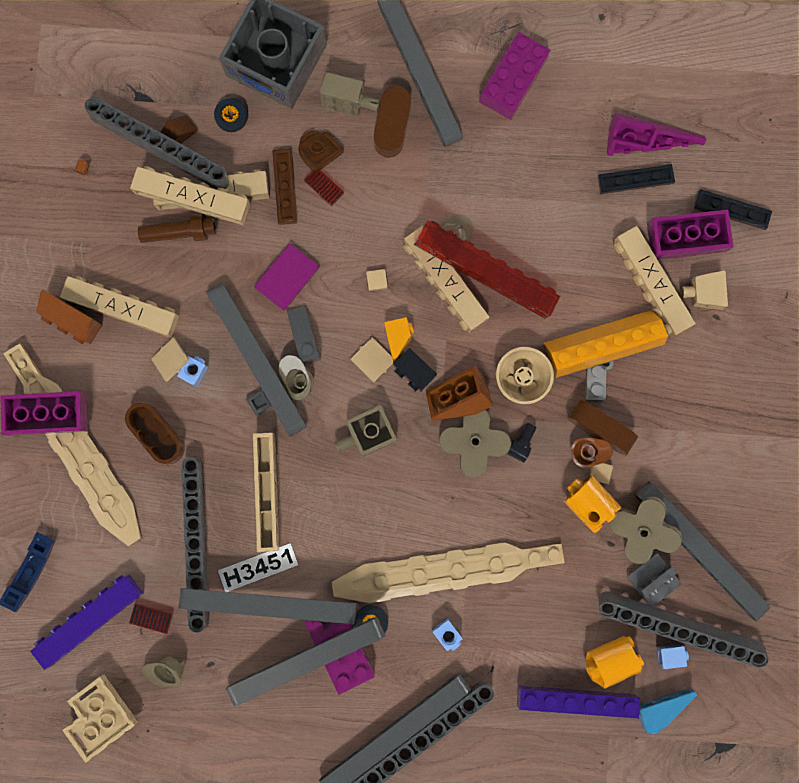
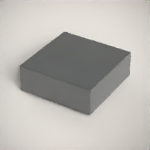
[246,390,272,416]

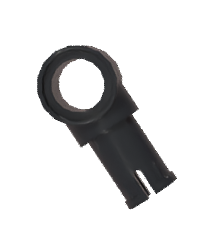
[507,423,537,463]

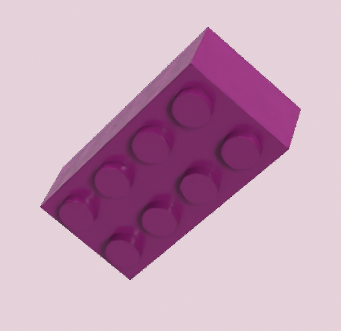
[479,32,551,120]
[647,210,734,260]
[0,391,87,436]
[304,620,375,695]

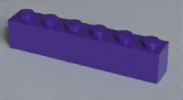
[30,575,144,670]
[517,685,640,719]

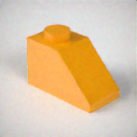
[384,317,414,363]

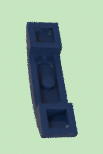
[0,532,55,612]

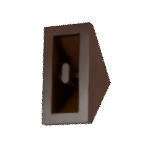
[160,116,198,144]

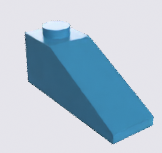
[639,688,697,734]

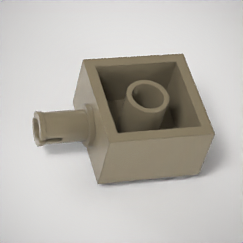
[320,72,380,117]
[334,405,397,457]

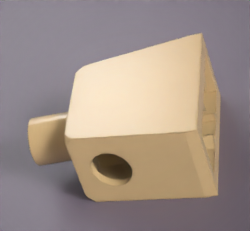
[681,271,728,310]

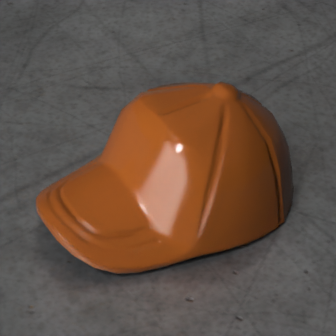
[571,438,613,468]

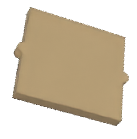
[350,337,393,383]
[151,338,189,382]

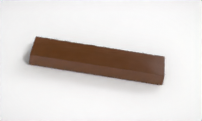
[272,149,297,225]

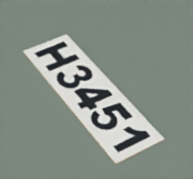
[218,543,298,592]

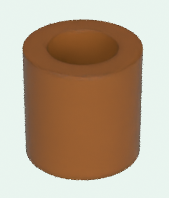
[74,159,90,175]

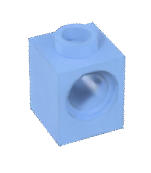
[177,356,208,387]
[432,618,462,651]
[656,644,689,669]

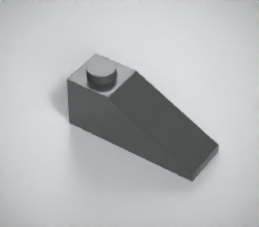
[287,306,321,365]

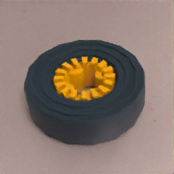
[214,98,248,132]
[353,605,388,633]

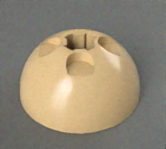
[496,347,554,404]

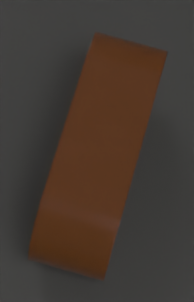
[374,86,411,158]
[568,400,638,456]
[125,403,185,464]

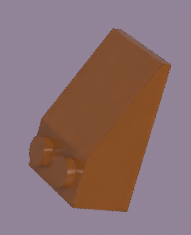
[426,366,493,421]

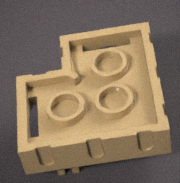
[62,674,138,763]

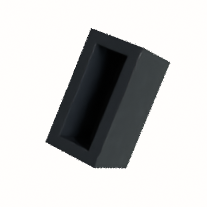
[393,348,437,392]

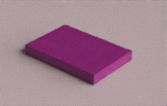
[254,244,320,311]

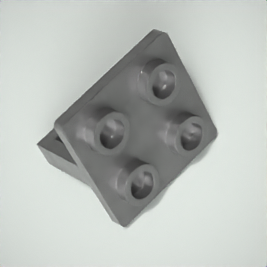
[627,553,681,606]

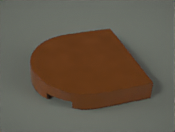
[298,131,343,174]

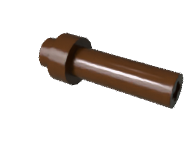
[138,214,217,243]

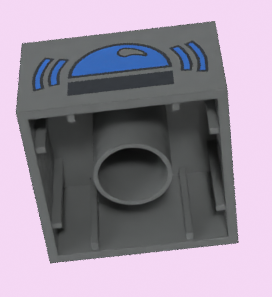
[219,0,327,109]

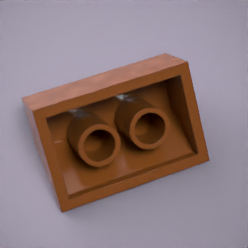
[36,289,102,344]

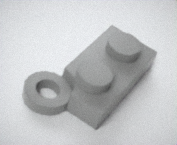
[585,361,614,401]

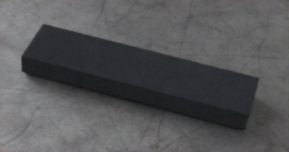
[597,164,675,194]
[694,189,772,230]

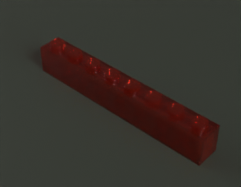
[413,221,560,319]

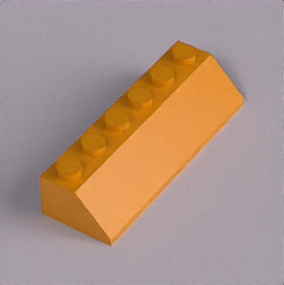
[543,310,668,378]

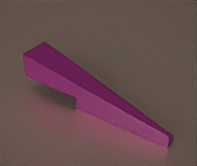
[607,112,707,156]

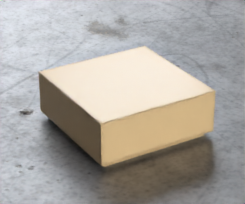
[366,269,388,291]
[590,463,613,485]

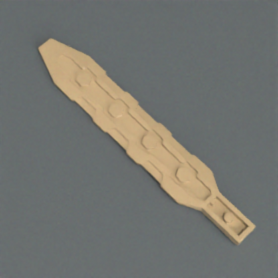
[3,343,141,546]
[332,542,565,603]

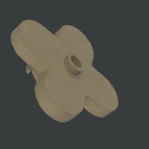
[439,410,511,478]
[610,497,682,564]

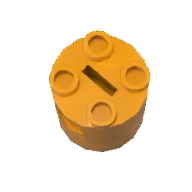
[564,476,621,533]
[585,636,644,689]

